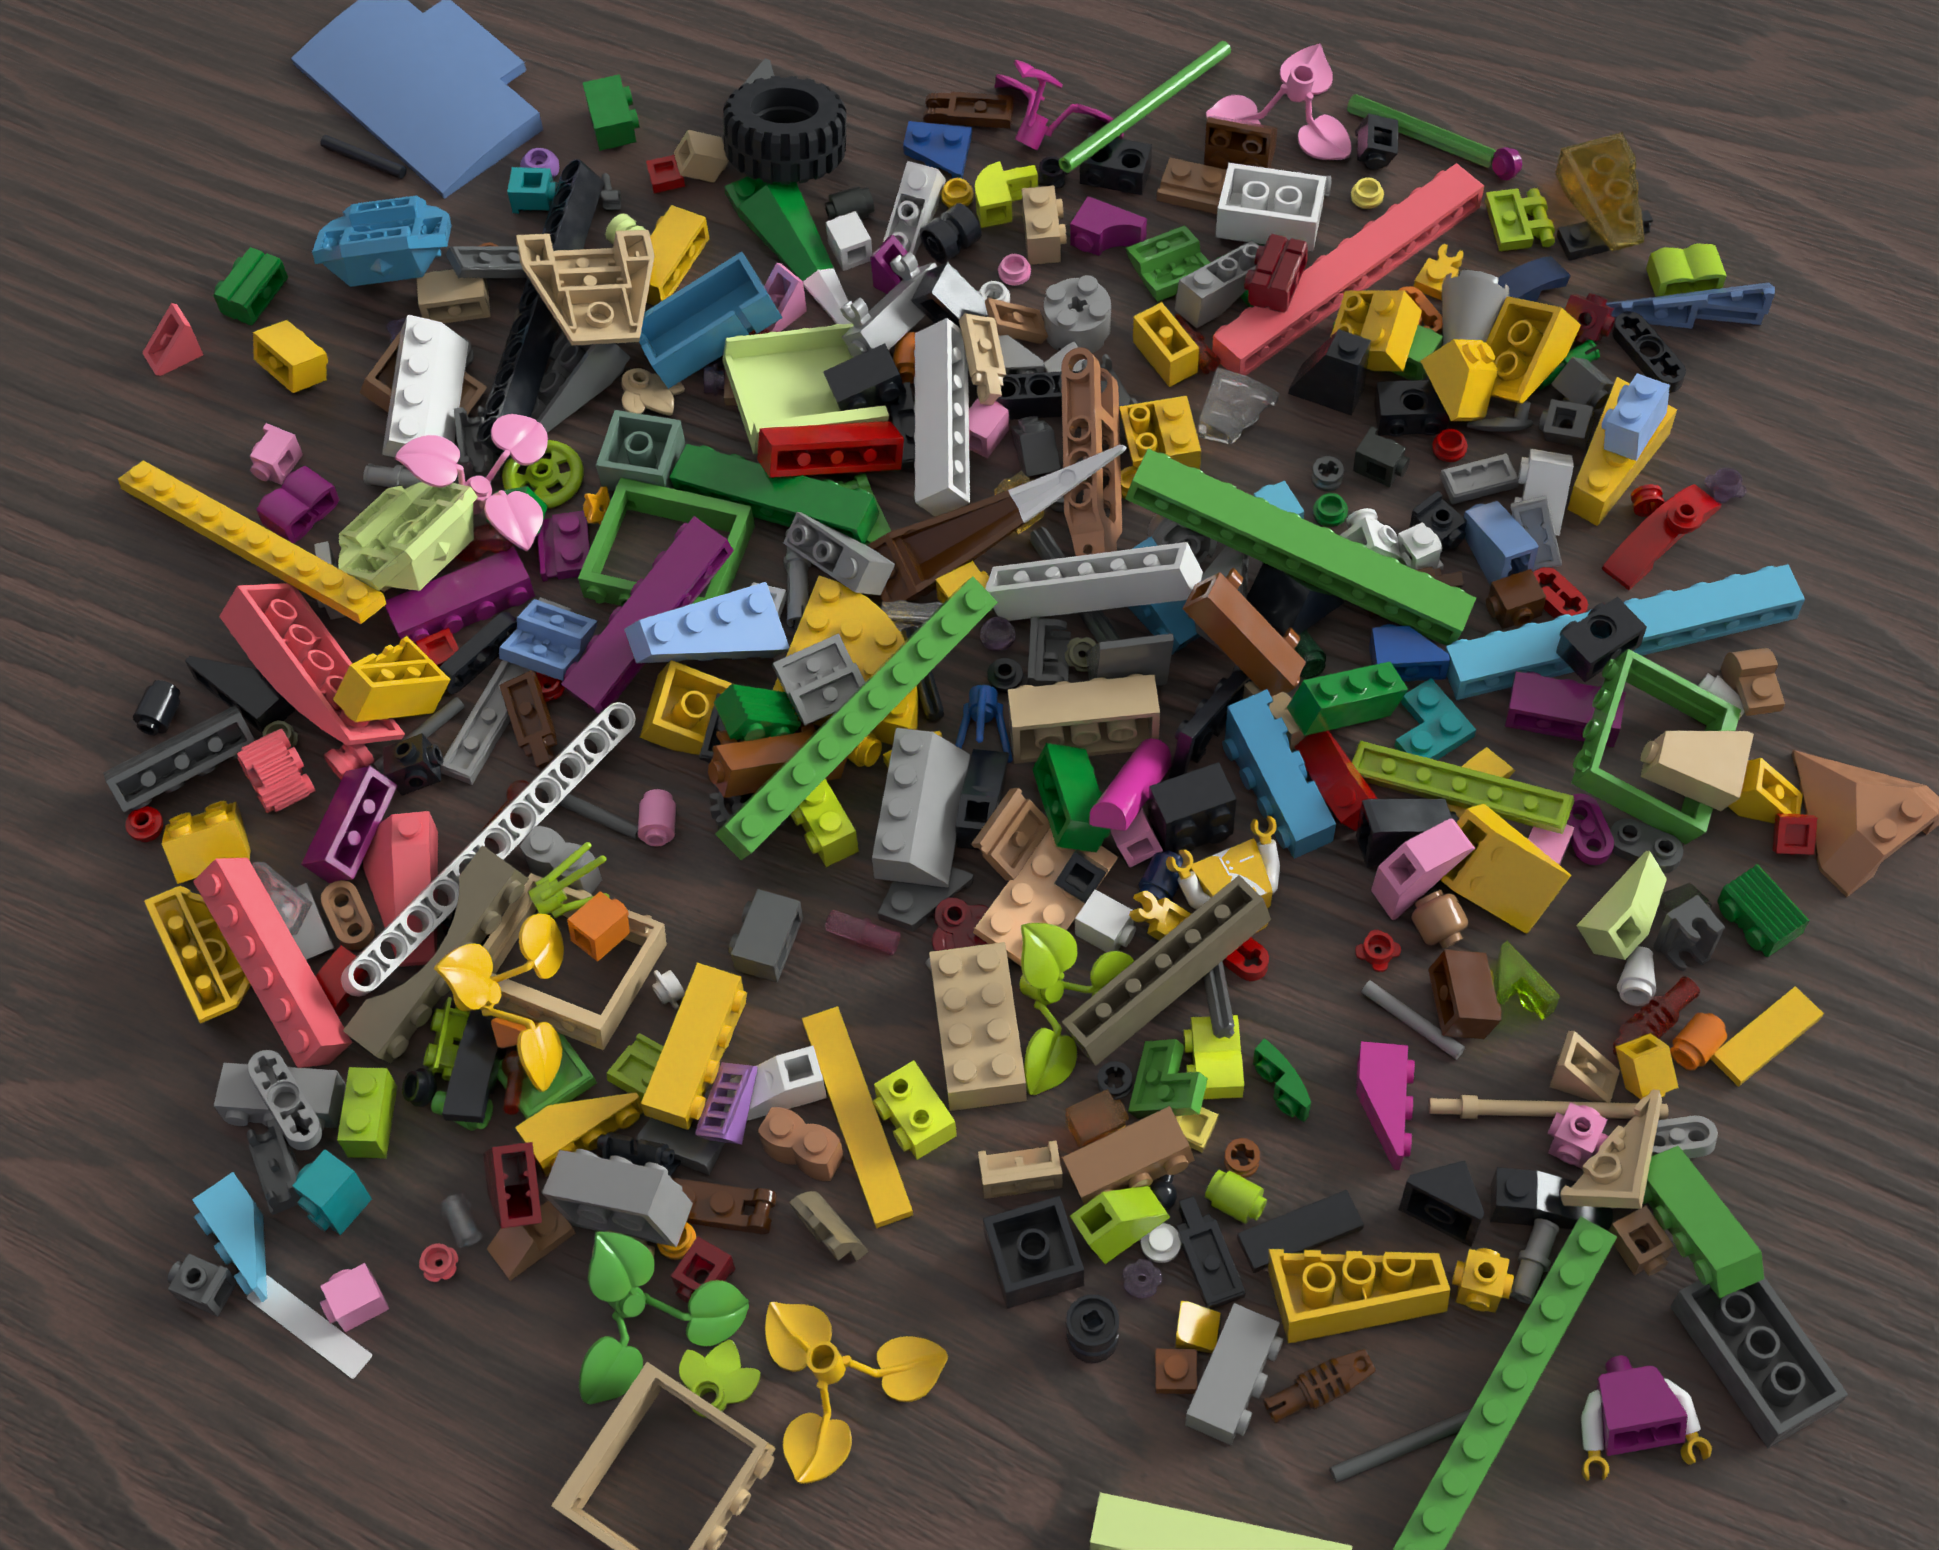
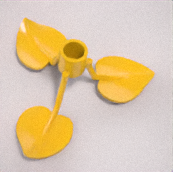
[434,914,564,1092]
[765,1302,948,1484]

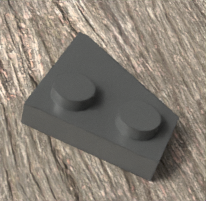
[878,867,974,932]

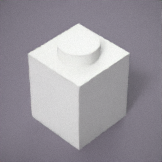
[826,211,873,271]
[1075,890,1136,952]

